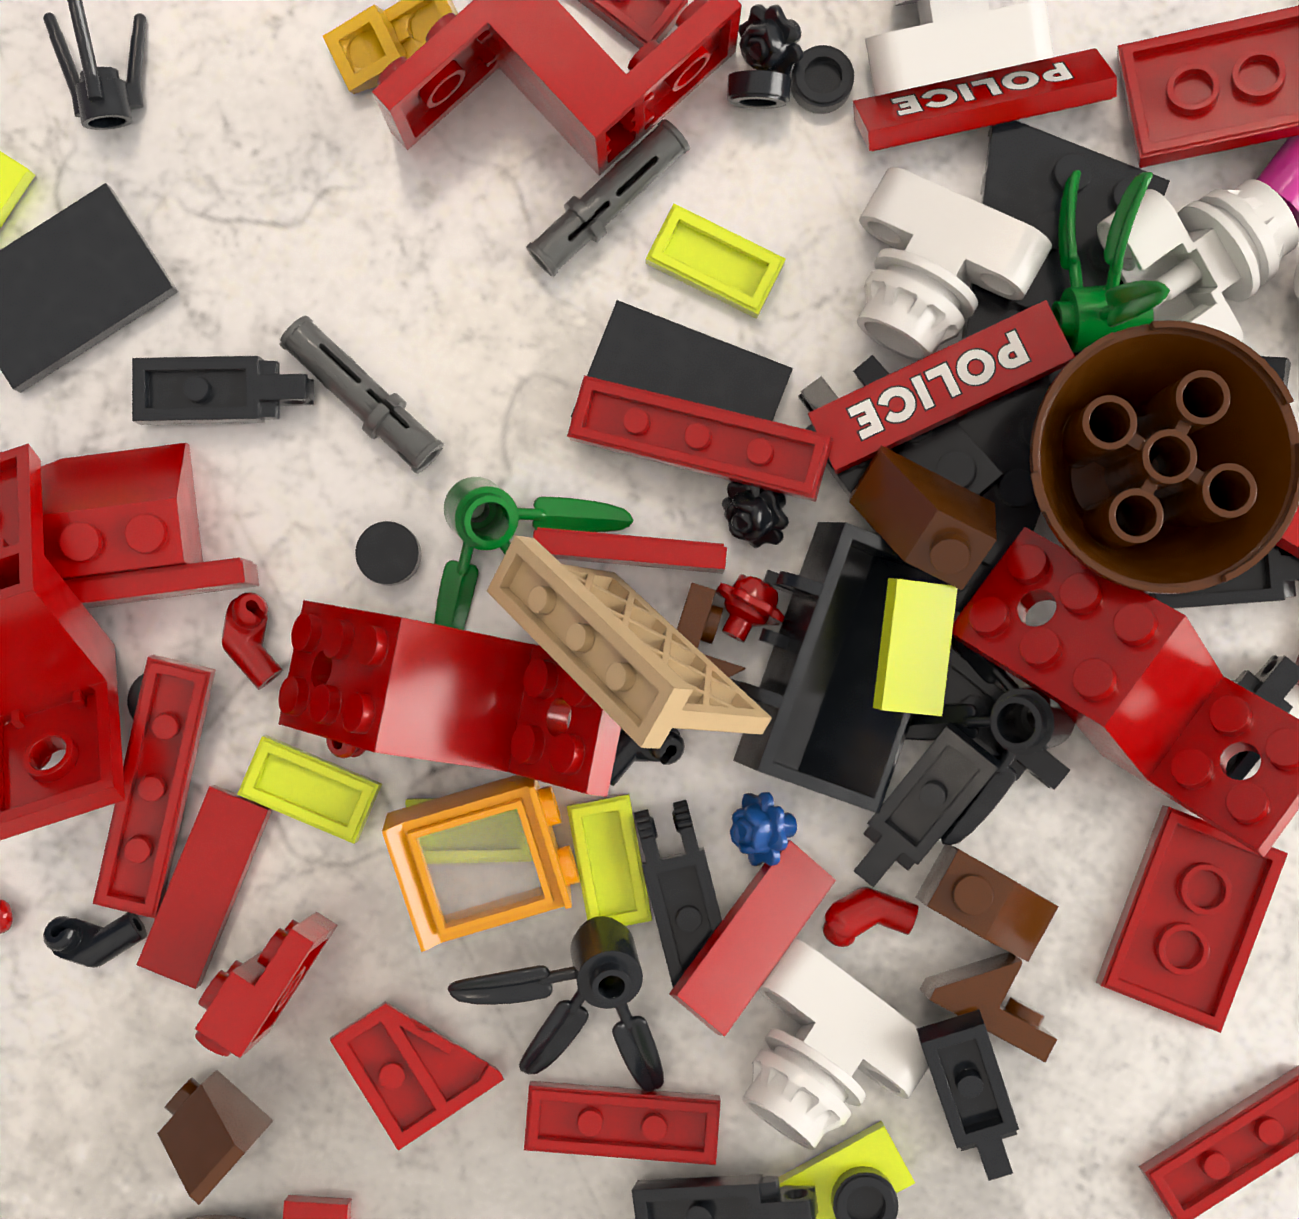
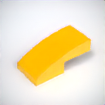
[322,0,458,94]

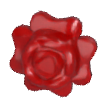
[716,574,785,643]

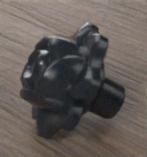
[738,4,803,76]
[722,481,789,548]

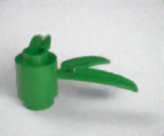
[1051,170,1170,353]
[434,477,634,630]

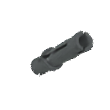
[526,119,690,277]
[279,315,444,474]

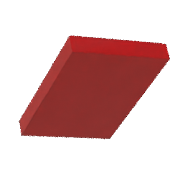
[1117,5,1299,168]
[1096,805,1288,1033]

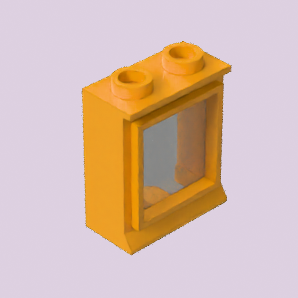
[382,775,580,952]

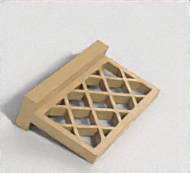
[487,535,772,749]

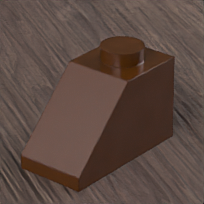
[849,445,997,590]
[915,845,1059,962]
[157,1070,273,1205]

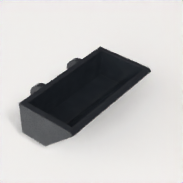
[730,522,958,814]

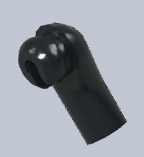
[610,728,685,787]
[43,912,147,968]

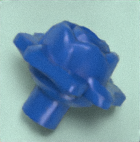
[730,792,797,866]

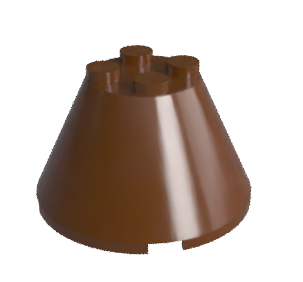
[1030,320,1299,594]

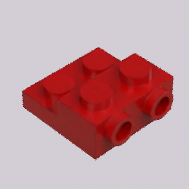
[195,912,338,1058]

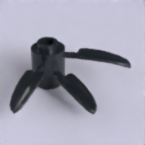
[905,609,1075,845]
[448,916,664,1091]

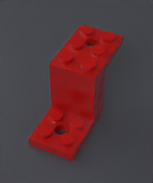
[372,0,742,176]
[0,443,125,840]
[952,527,1299,858]
[278,600,621,797]

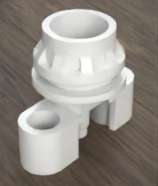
[865,0,1054,96]
[857,167,1052,361]
[1097,179,1299,342]
[742,938,929,1150]

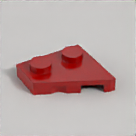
[330,1001,504,1151]

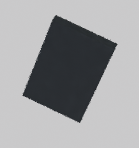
[0,183,178,393]
[571,300,793,482]

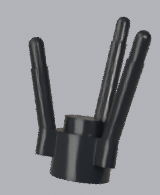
[43,0,146,130]

